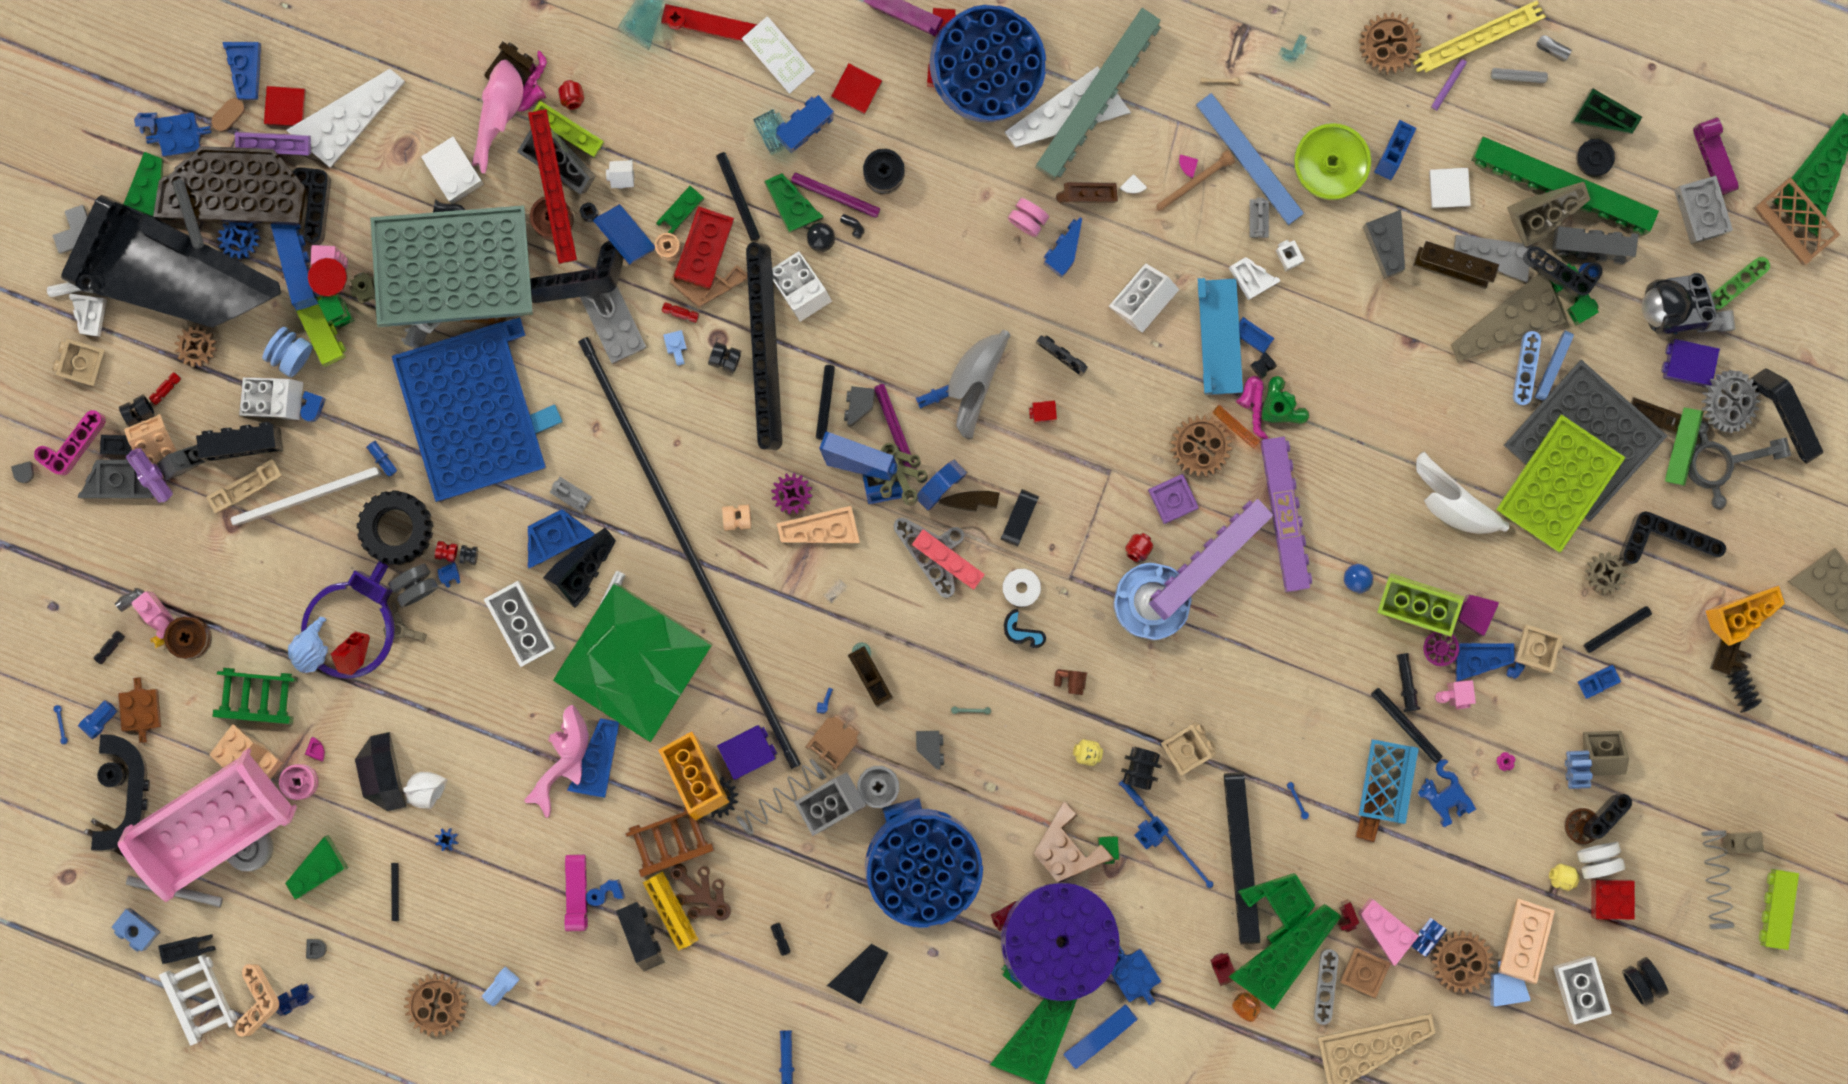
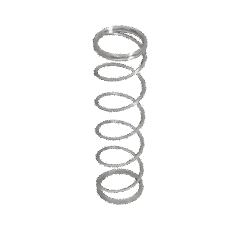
[736,758,826,836]
[1702,830,1735,929]

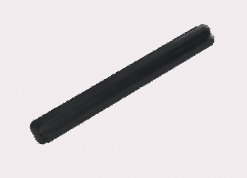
[716,152,760,241]
[1371,688,1443,763]

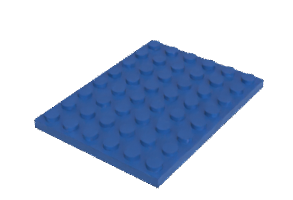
[391,322,546,502]

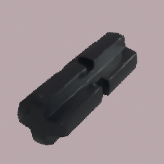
[770,923,791,956]

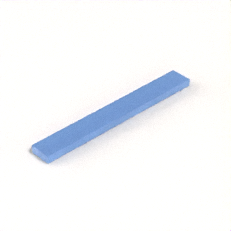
[1196,93,1304,225]

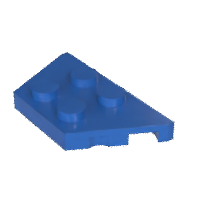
[528,509,595,569]

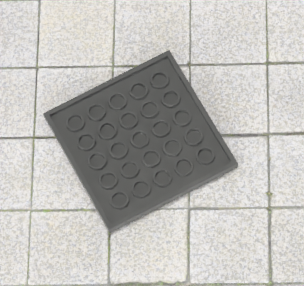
[1503,360,1667,522]

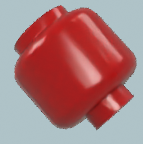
[558,80,585,110]
[1125,533,1154,562]

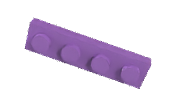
[235,132,311,155]

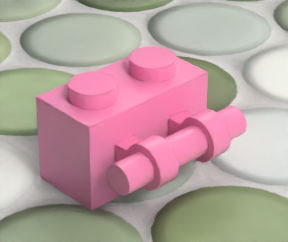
[1435,680,1476,709]

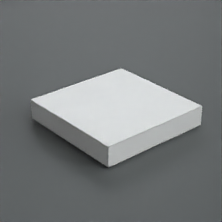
[1429,168,1471,209]

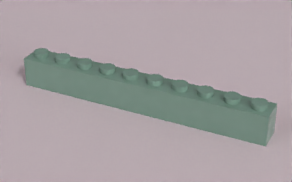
[1035,8,1161,180]

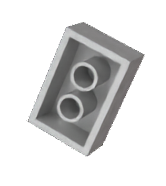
[794,772,866,836]

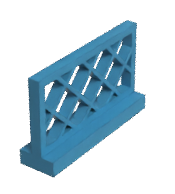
[1358,739,1419,824]

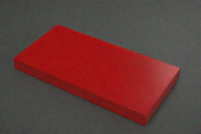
[674,206,734,289]

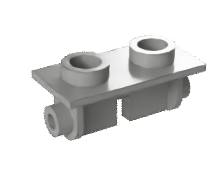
[1249,198,1269,238]
[550,477,592,513]

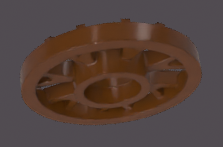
[1564,808,1597,844]

